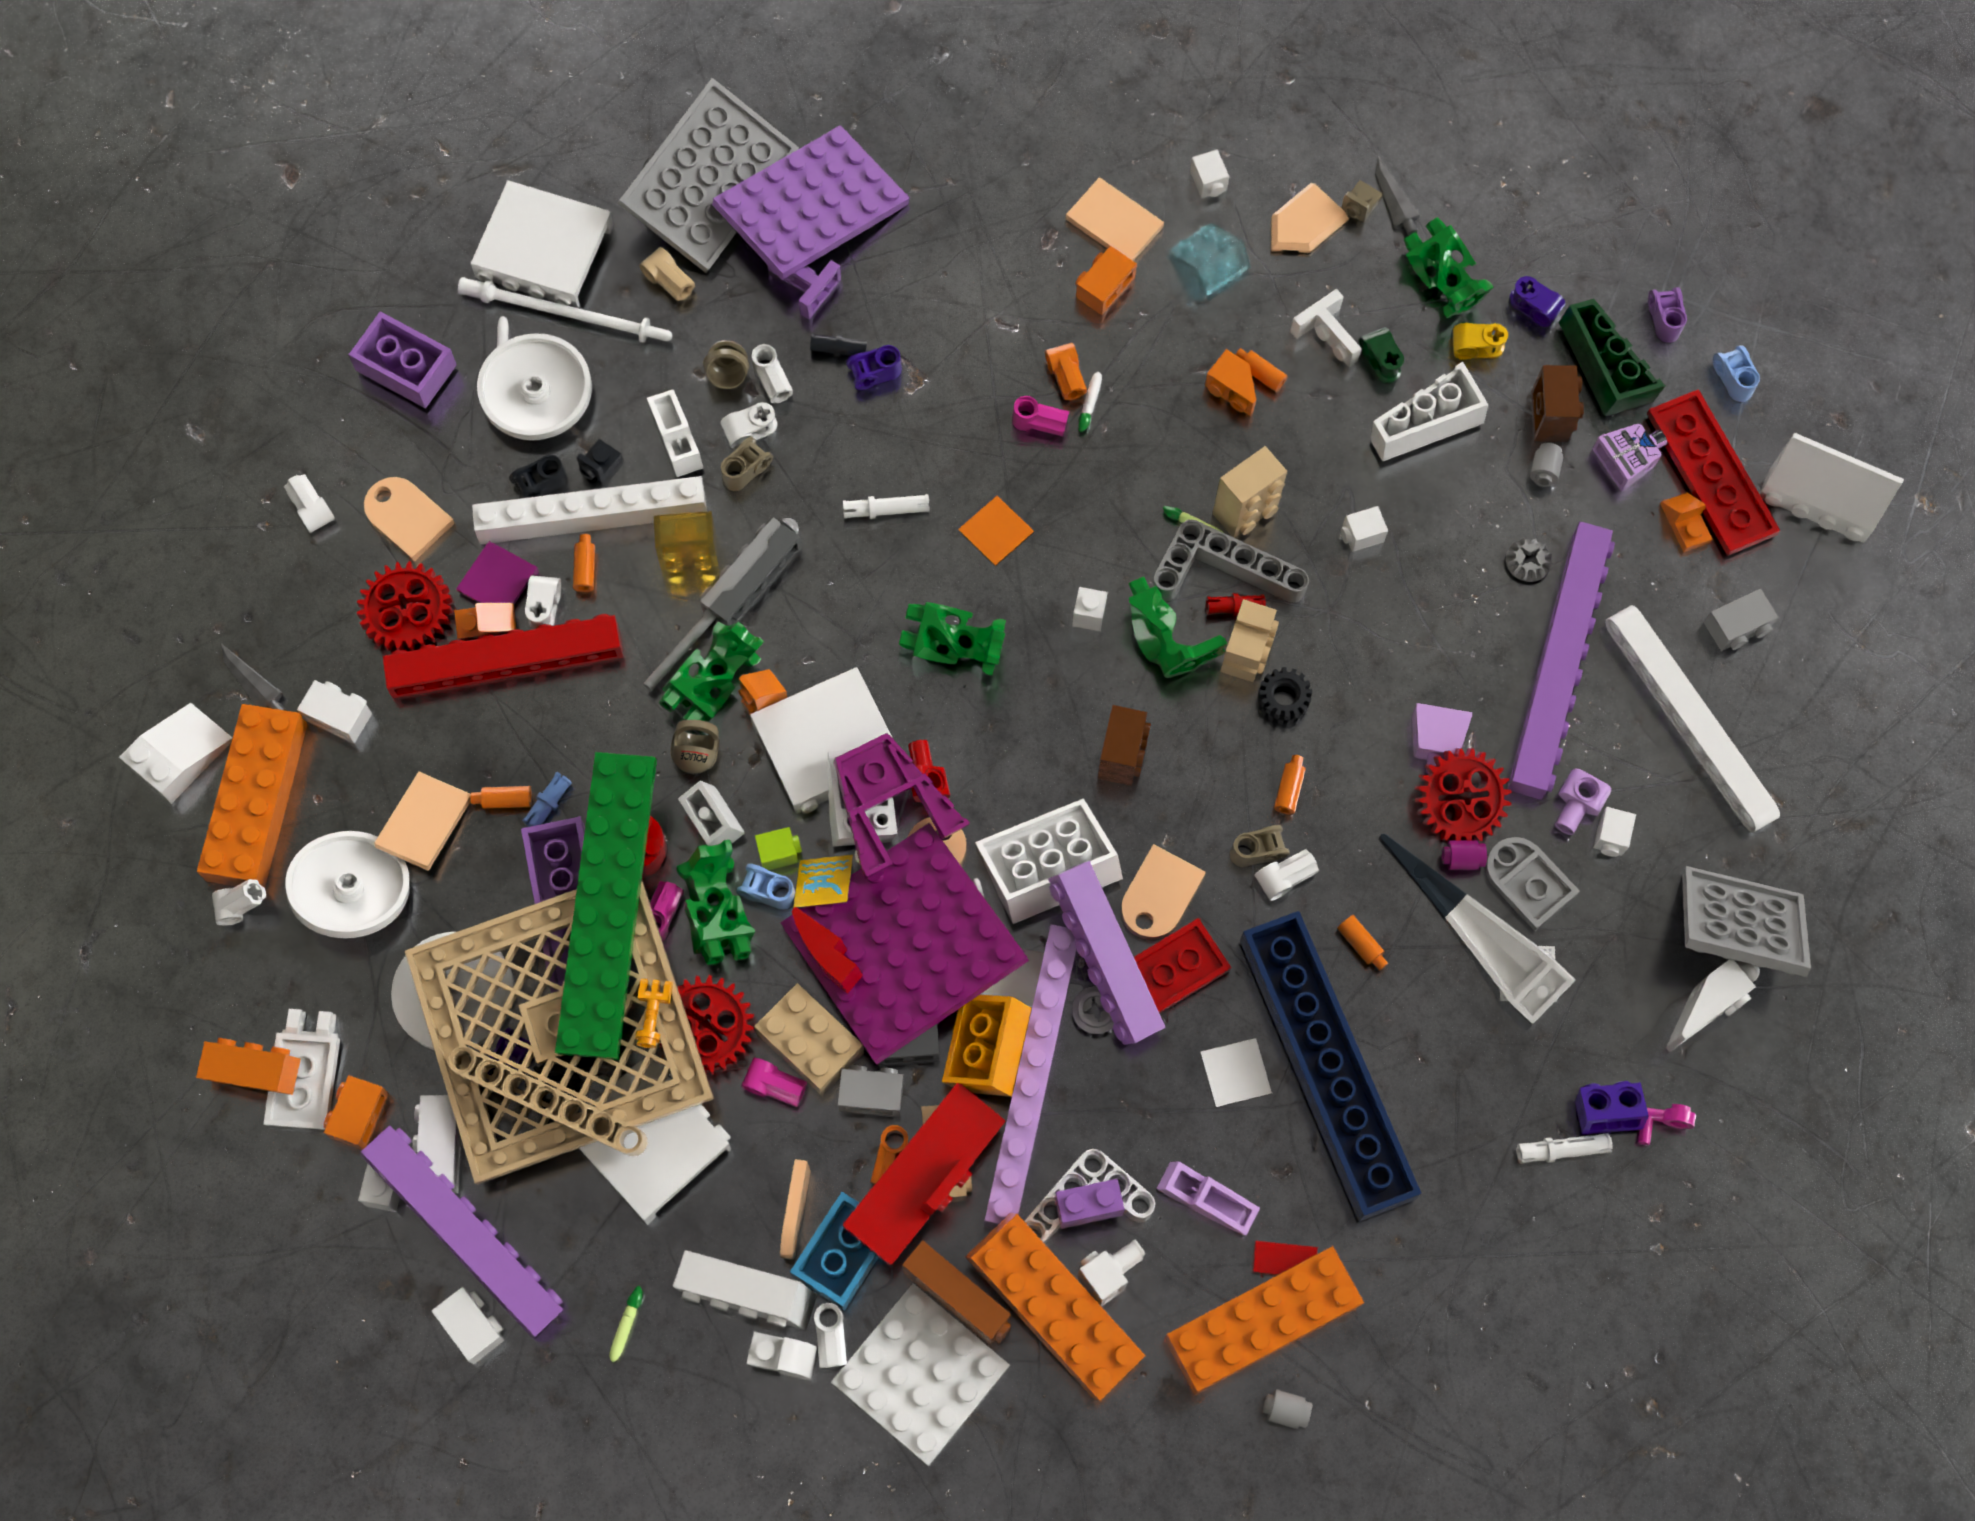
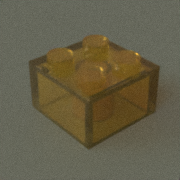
[654,511,719,572]

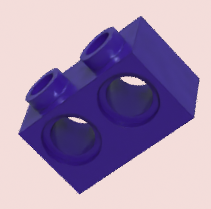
[1575,1081,1649,1134]

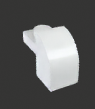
[746,1332,818,1381]

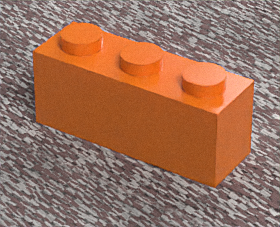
[196,1038,301,1095]

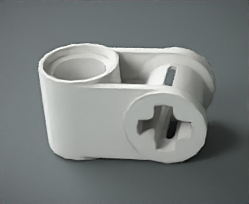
[720,402,777,449]
[525,575,561,630]

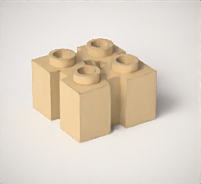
[1221,599,1279,683]

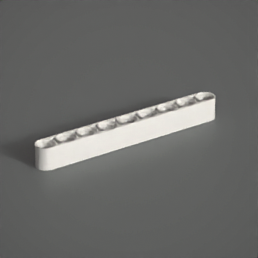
[1605,605,1780,832]

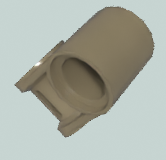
[721,437,773,491]
[1230,825,1290,867]

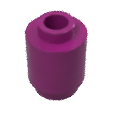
[1441,840,1487,870]

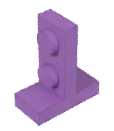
[768,260,841,319]

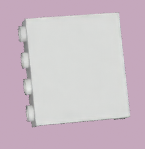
[471,181,614,308]
[750,667,892,814]
[579,1057,731,1225]

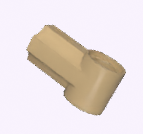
[639,247,695,301]

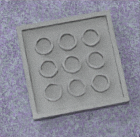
[1682,866,1811,977]

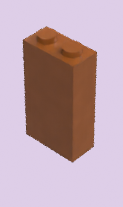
[902,1240,1012,1346]

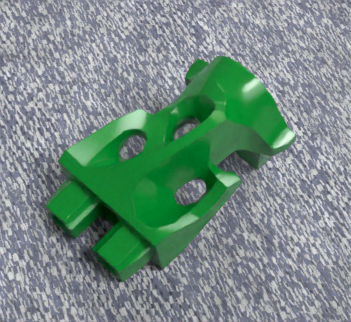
[1404,217,1494,319]
[1128,577,1228,678]
[898,602,1006,675]
[659,621,764,722]
[676,839,755,965]

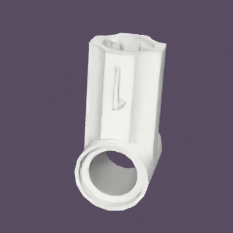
[751,344,793,403]
[284,474,335,533]
[1255,849,1319,901]
[212,879,266,926]
[814,1303,847,1368]

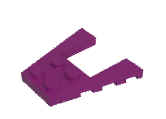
[833,733,970,879]

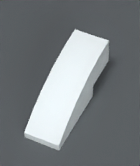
[647,389,703,477]

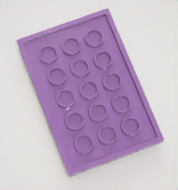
[712,125,910,280]

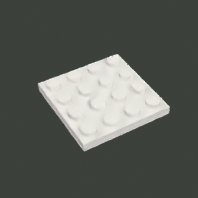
[831,1283,1010,1467]

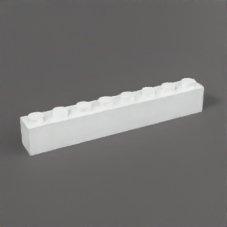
[472,476,708,545]

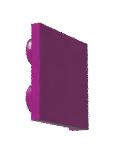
[456,541,539,604]

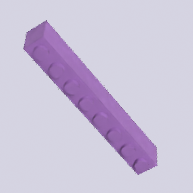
[361,1126,563,1339]

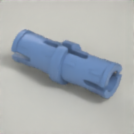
[522,772,572,827]

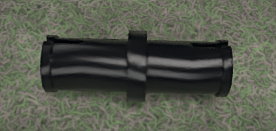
[810,333,867,357]

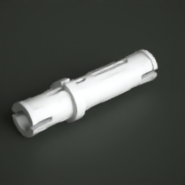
[843,494,929,519]
[1516,1133,1613,1164]

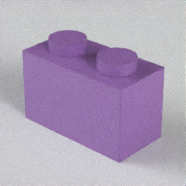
[1055,1179,1125,1229]

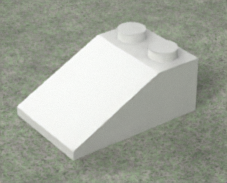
[119,703,232,804]

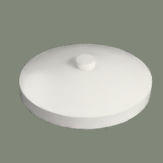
[477,333,592,440]
[285,831,410,938]
[391,932,515,1050]

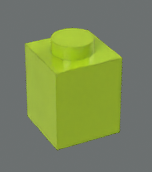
[755,827,802,871]

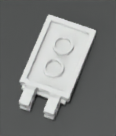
[264,1009,340,1130]

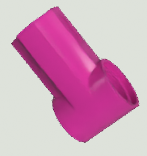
[1012,396,1069,437]
[650,881,684,942]
[741,1058,807,1107]

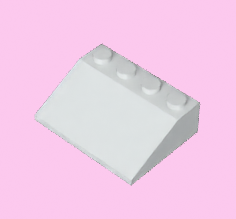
[1759,433,1904,543]
[975,798,1123,924]

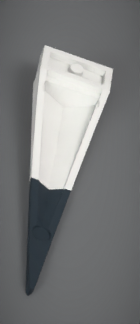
[1381,834,1576,1024]

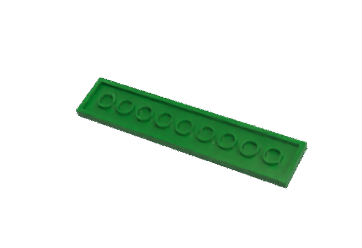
[555,752,657,1060]

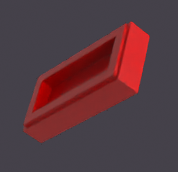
[1253,1241,1318,1276]

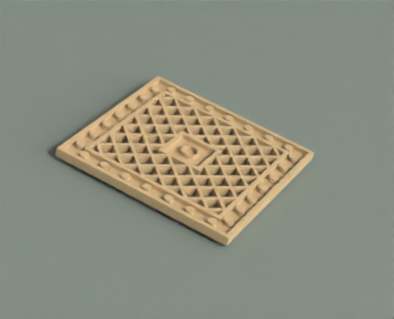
[405,881,714,1184]

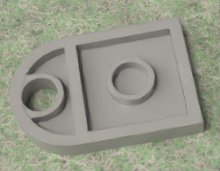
[1485,837,1580,931]

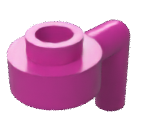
[1637,1104,1696,1145]

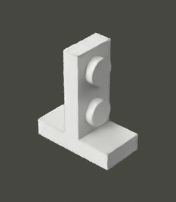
[1290,289,1362,367]

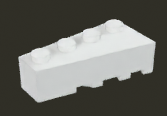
[1370,362,1488,462]
[673,1250,818,1331]

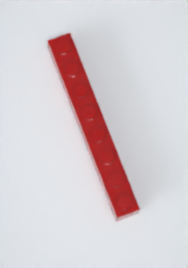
[383,614,623,698]

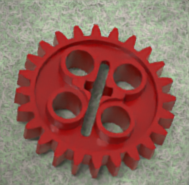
[357,561,453,651]
[1415,748,1512,841]
[655,975,755,1075]

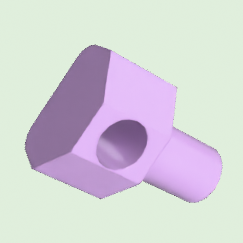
[1555,768,1611,835]

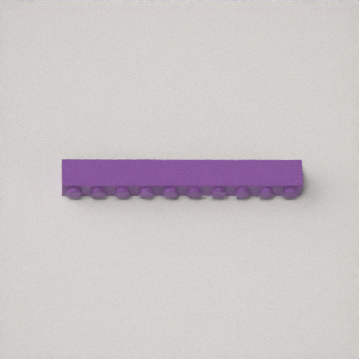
[1507,521,1615,800]

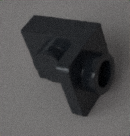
[576,439,623,483]

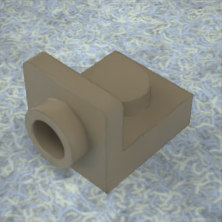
[1341,180,1383,222]

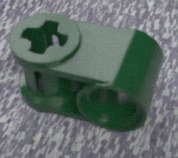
[1358,327,1404,384]

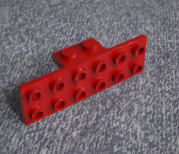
[843,1083,1005,1265]

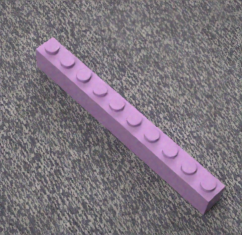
[984,924,1076,1229]

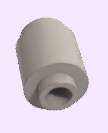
[1530,443,1563,487]
[1263,1389,1312,1429]

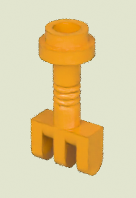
[635,978,673,1048]

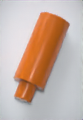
[1235,348,1288,392]
[573,534,595,592]
[1274,755,1306,815]
[471,786,532,809]
[1337,915,1389,971]

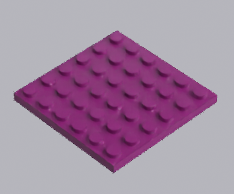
[780,823,1029,1065]

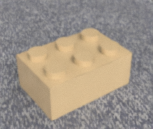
[1212,446,1287,538]
[754,983,864,1096]

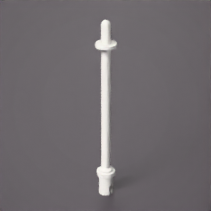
[458,277,672,343]

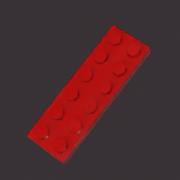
[1647,389,1781,556]

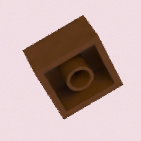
[1531,365,1584,442]
[1097,705,1151,786]

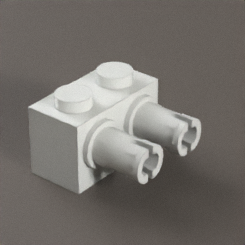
[1077,1239,1145,1307]

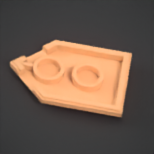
[1271,183,1349,253]

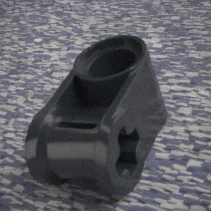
[509,455,568,499]

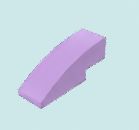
[1157,1161,1260,1235]

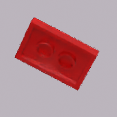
[1134,918,1232,1014]

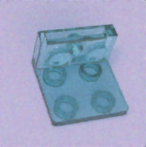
[1169,223,1251,296]

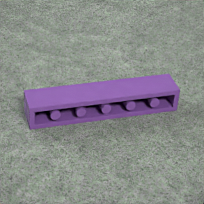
[1048,861,1166,1045]

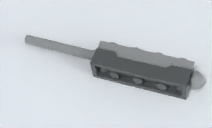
[643,517,802,691]

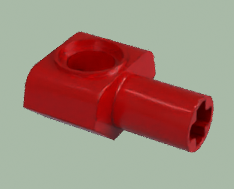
[908,740,951,802]

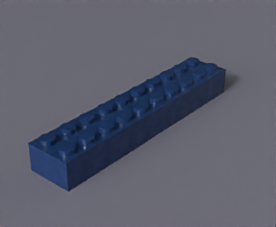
[1240,911,1422,1222]

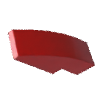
[791,907,863,994]

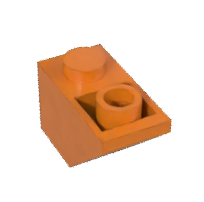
[1205,349,1257,416]
[738,669,788,715]

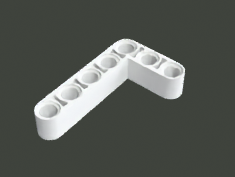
[1025,1149,1155,1244]

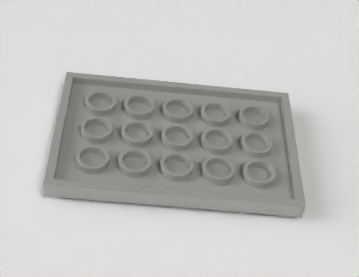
[617,78,799,273]

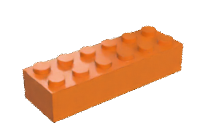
[197,704,308,888]
[965,1213,1146,1401]
[1164,1246,1364,1396]

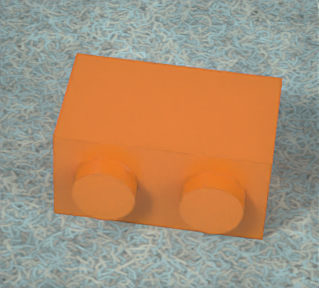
[1075,245,1137,315]
[323,1075,389,1150]

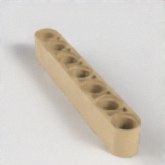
[447,1046,648,1157]

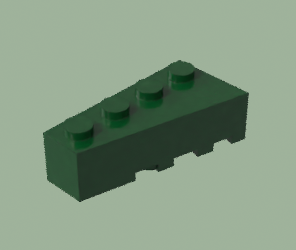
[1558,298,1666,416]

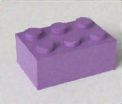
[349,311,457,409]

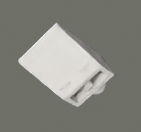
[828,750,898,864]
[1666,960,1760,1052]

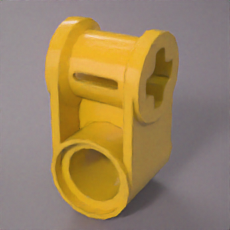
[1453,323,1508,360]

